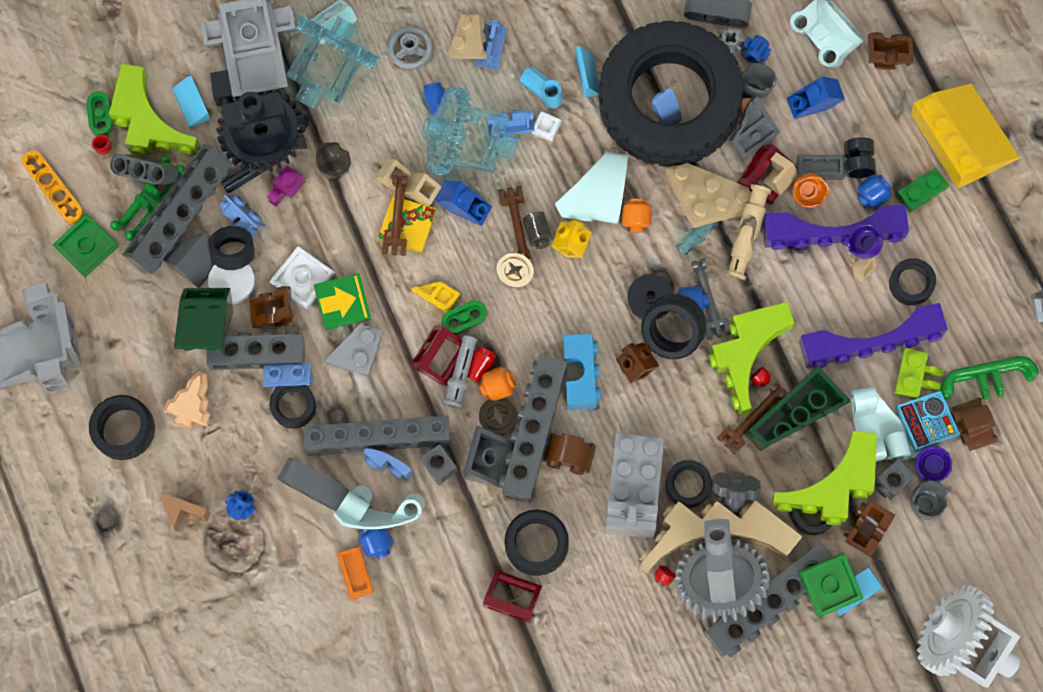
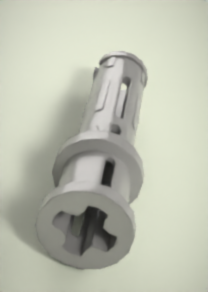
[441,335,478,409]

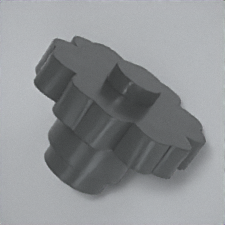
[712,471,761,512]

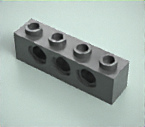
[206,331,305,370]

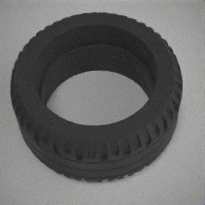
[641,294,706,360]
[89,395,155,460]
[504,509,569,576]

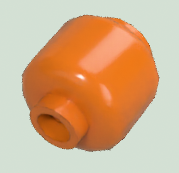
[621,199,652,232]
[479,367,516,401]

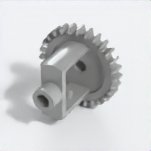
[675,519,770,622]

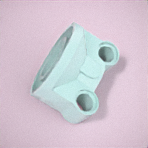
[790,0,864,69]

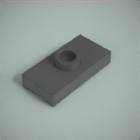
[797,155,845,180]

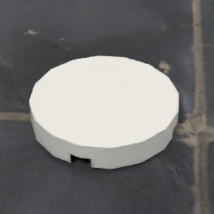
[208,265,256,304]

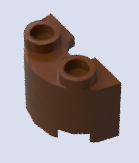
[867,32,914,70]
[249,286,294,328]
[951,398,998,451]
[543,433,596,475]
[843,500,895,557]

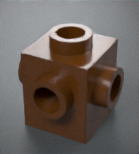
[615,342,659,383]

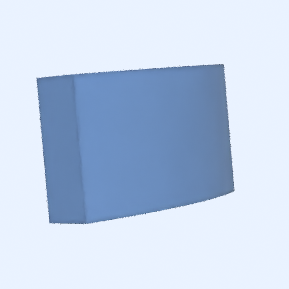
[652,88,682,124]
[363,448,413,481]

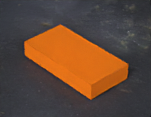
[337,545,375,600]

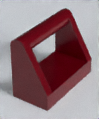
[737,144,797,204]
[410,326,462,387]
[483,570,542,623]

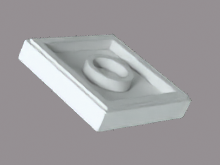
[269,246,336,310]

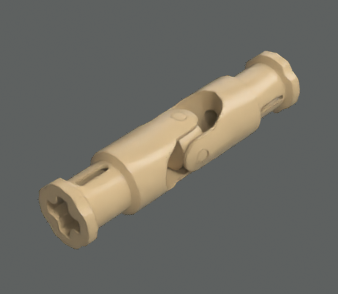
[725,184,771,281]

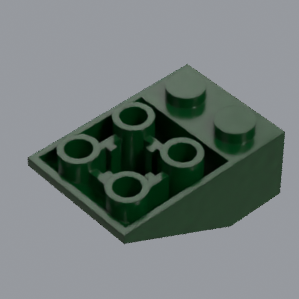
[174,288,233,351]

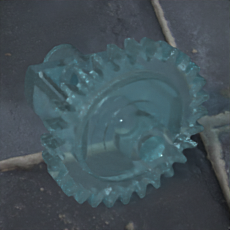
[286,15,380,110]
[422,86,518,175]

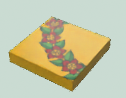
[378,196,437,254]

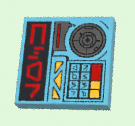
[896,391,960,452]

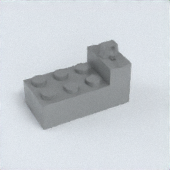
[605,433,664,539]

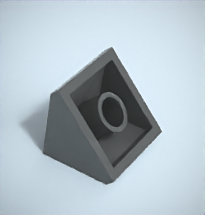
[463,426,513,488]

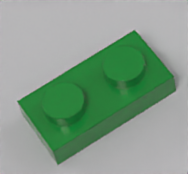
[896,167,949,213]

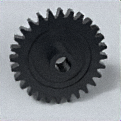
[216,90,306,173]

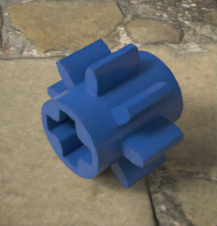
[742,35,771,63]
[224,490,256,520]

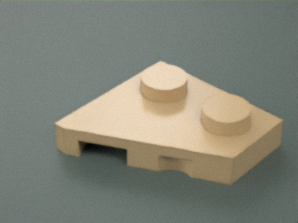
[447,14,487,59]

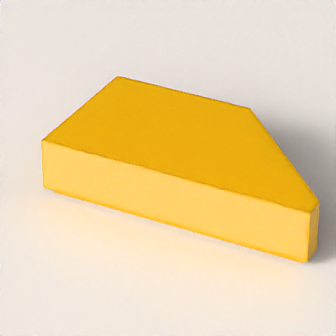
[411,281,461,313]

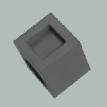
[420,444,458,486]
[875,459,915,500]

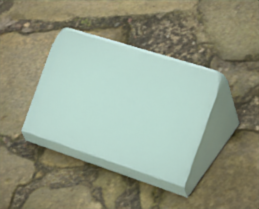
[305,0,357,44]

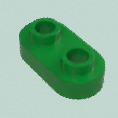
[86,91,113,136]
[442,300,487,335]

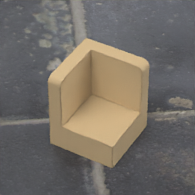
[763,152,798,195]

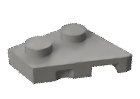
[325,324,383,376]

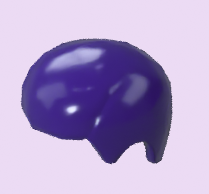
[847,224,884,260]
[915,446,952,482]

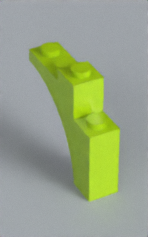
[109,64,201,156]
[708,301,795,416]
[772,431,877,525]

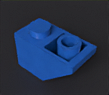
[787,77,845,119]
[434,180,492,226]

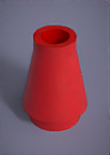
[467,346,496,383]

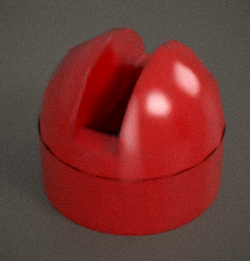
[92,135,112,155]
[750,366,771,388]
[654,565,676,587]

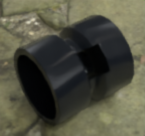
[844,137,876,179]

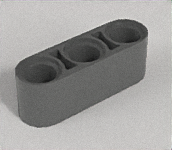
[684,0,752,28]
[110,154,178,184]
[277,457,349,511]

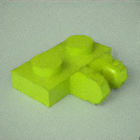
[894,348,944,400]

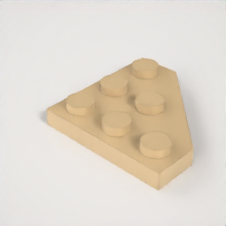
[665,163,751,228]

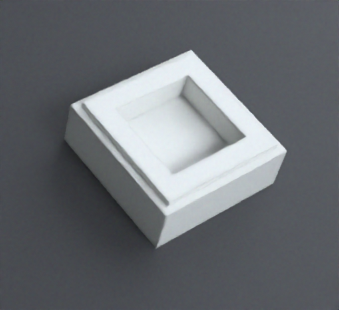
[531,111,562,142]

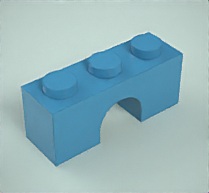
[563,334,601,410]

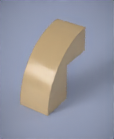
[375,159,442,206]

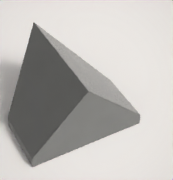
[163,231,212,288]

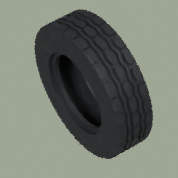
[599,21,743,167]

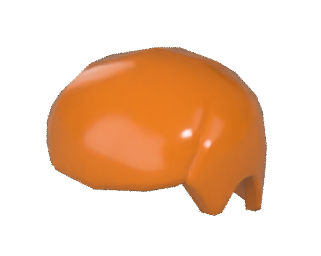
[792,172,830,208]

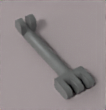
[691,258,730,340]

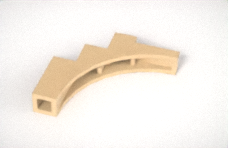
[640,500,802,574]

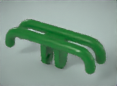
[110,155,185,241]
[941,356,1039,400]

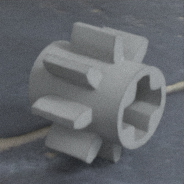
[719,27,744,54]

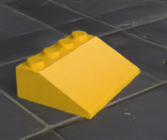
[911,84,1020,189]

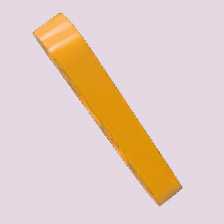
[22,151,84,225]

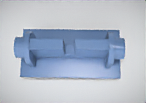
[476,20,507,70]
[487,109,535,136]
[220,195,266,238]
[262,363,313,388]

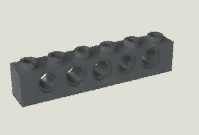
[122,144,233,275]
[499,355,567,503]
[303,416,451,456]
[704,542,833,658]

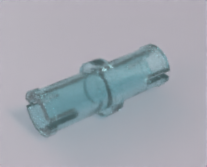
[676,222,718,256]

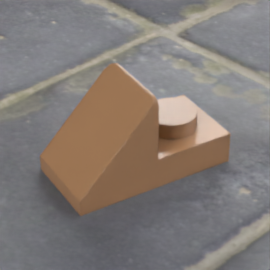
[160,492,211,531]

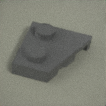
[729,96,780,160]

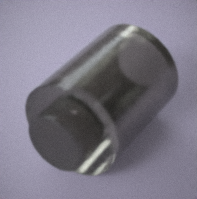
[522,212,553,249]

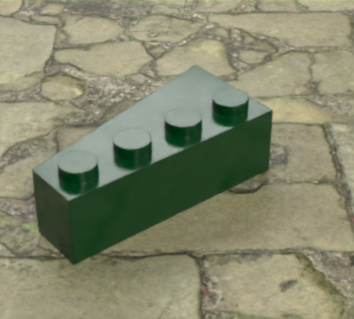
[744,366,851,451]

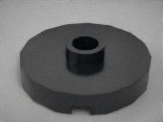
[627,274,674,320]

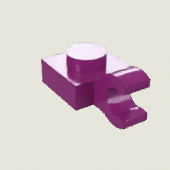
[267,166,306,207]

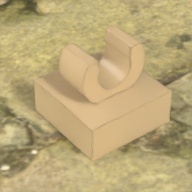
[848,254,877,283]

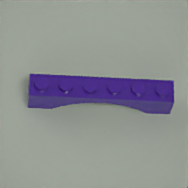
[763,205,909,250]
[799,303,948,369]

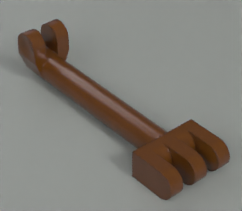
[382,175,408,256]
[499,186,532,261]
[717,382,787,455]

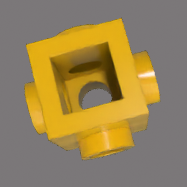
[551,220,592,258]

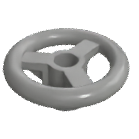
[388,27,433,69]

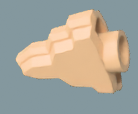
[162,371,210,429]

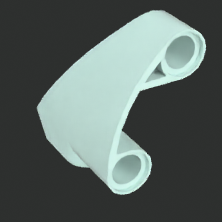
[555,151,628,224]
[850,386,922,462]
[334,486,425,529]

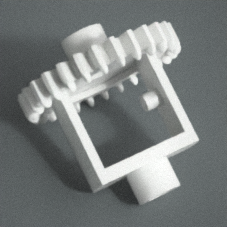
[917,585,1020,687]

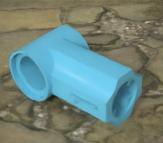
[519,66,563,109]

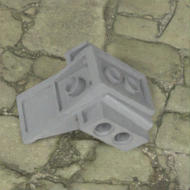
[200,0,299,97]
[0,282,82,395]

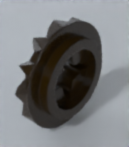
[479,398,517,434]

